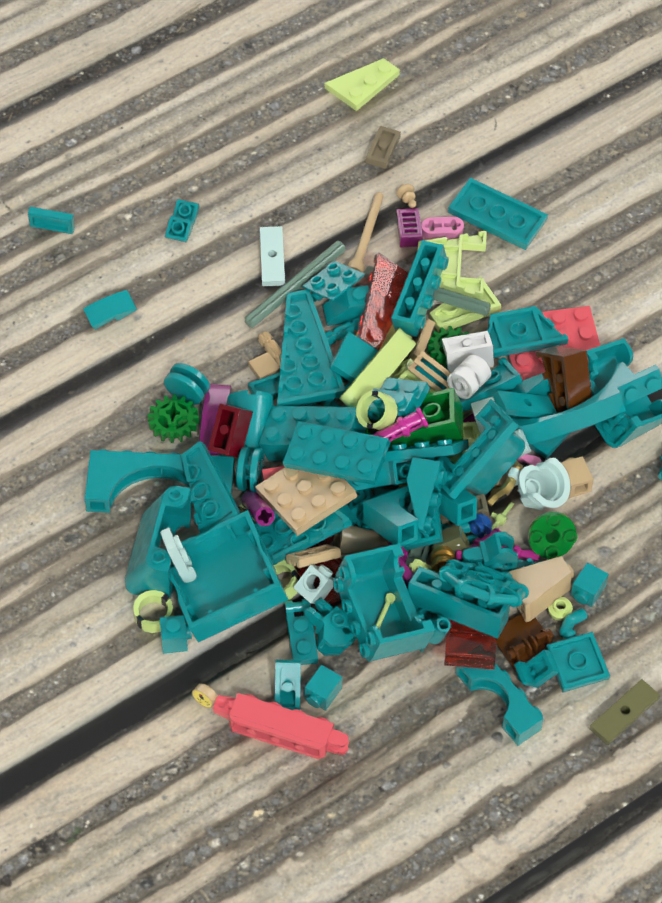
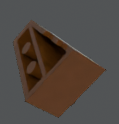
[535,345,591,413]

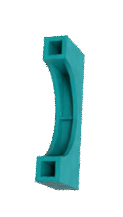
[85,449,234,513]

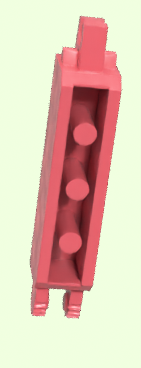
[213,693,349,759]

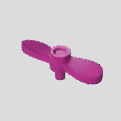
[501,545,539,562]

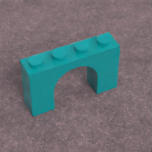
[363,486,477,547]

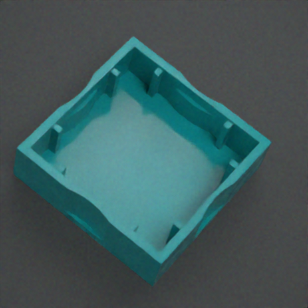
[165,510,289,643]

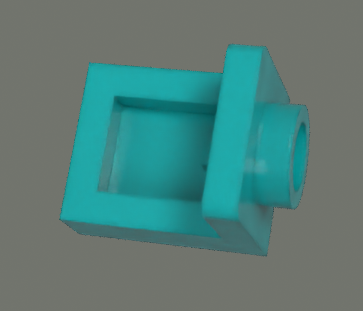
[514,650,559,688]

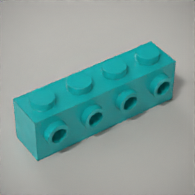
[391,240,449,337]
[408,566,510,638]

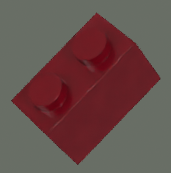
[208,404,253,457]

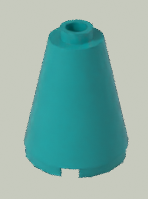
[226,390,274,453]

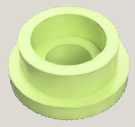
[548,597,573,621]

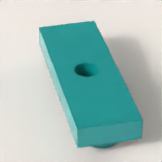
[493,390,557,418]

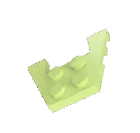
[418,231,487,300]

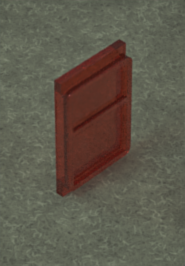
[444,618,496,670]

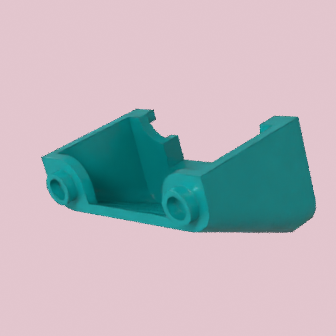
[586,338,662,448]
[125,486,192,599]

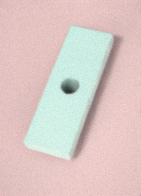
[260,226,285,286]

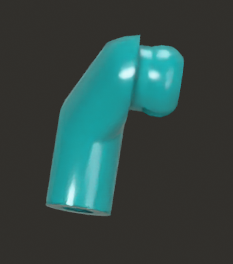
[559,608,587,640]

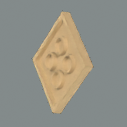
[255,468,357,536]

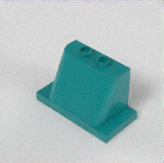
[437,399,525,499]

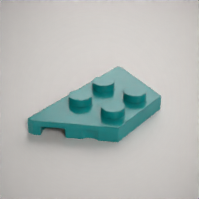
[487,306,569,358]

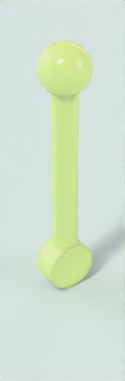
[376,593,395,630]

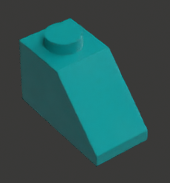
[323,285,373,326]

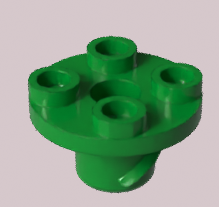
[528,512,578,560]

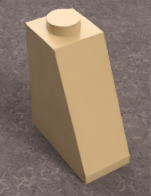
[509,556,574,622]

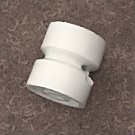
[447,355,491,399]

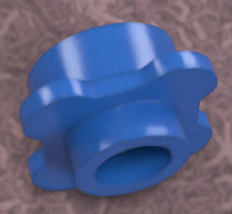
[469,513,492,539]

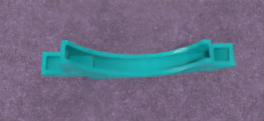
[512,362,662,445]

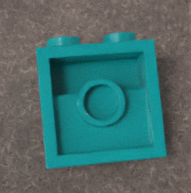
[368,377,430,423]

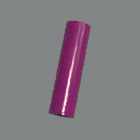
[241,490,275,526]

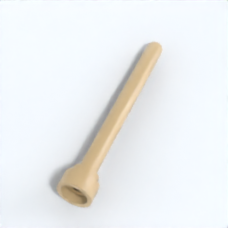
[347,192,384,273]

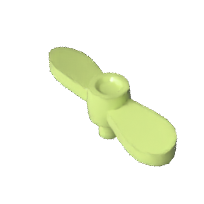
[491,502,514,530]

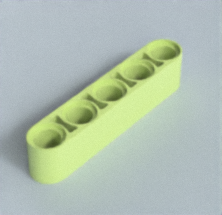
[339,328,417,407]

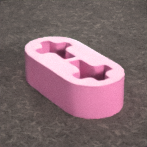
[422,217,464,240]

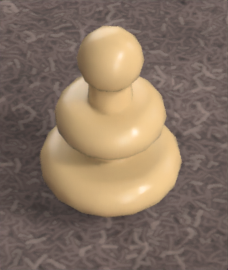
[397,184,416,208]

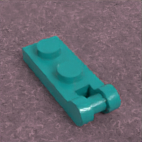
[285,599,318,665]

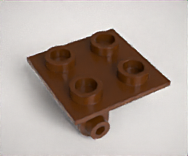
[491,614,554,670]

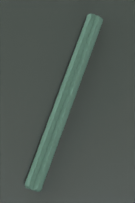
[245,241,345,328]
[364,266,491,316]

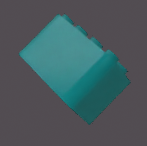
[333,544,435,662]

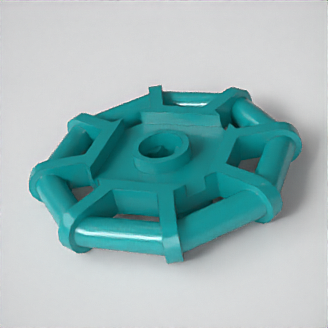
[438,559,529,607]

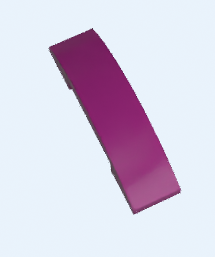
[199,384,231,456]

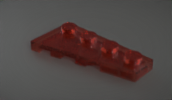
[357,253,409,351]

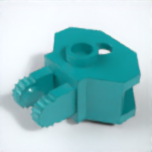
[462,531,518,572]
[304,598,357,656]

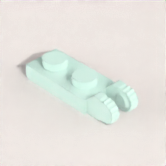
[160,528,197,583]

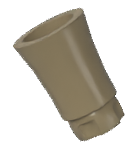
[333,525,389,555]

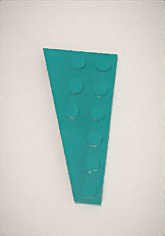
[277,289,346,406]
[256,509,353,565]

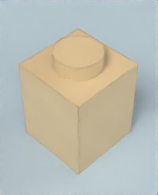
[561,456,594,498]

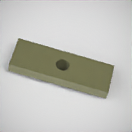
[589,679,660,746]

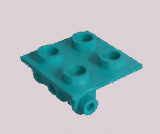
[303,261,365,302]

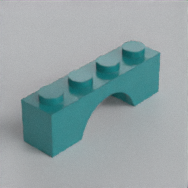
[455,646,544,746]

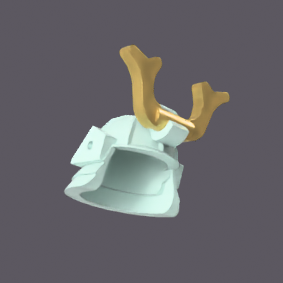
[486,458,570,510]

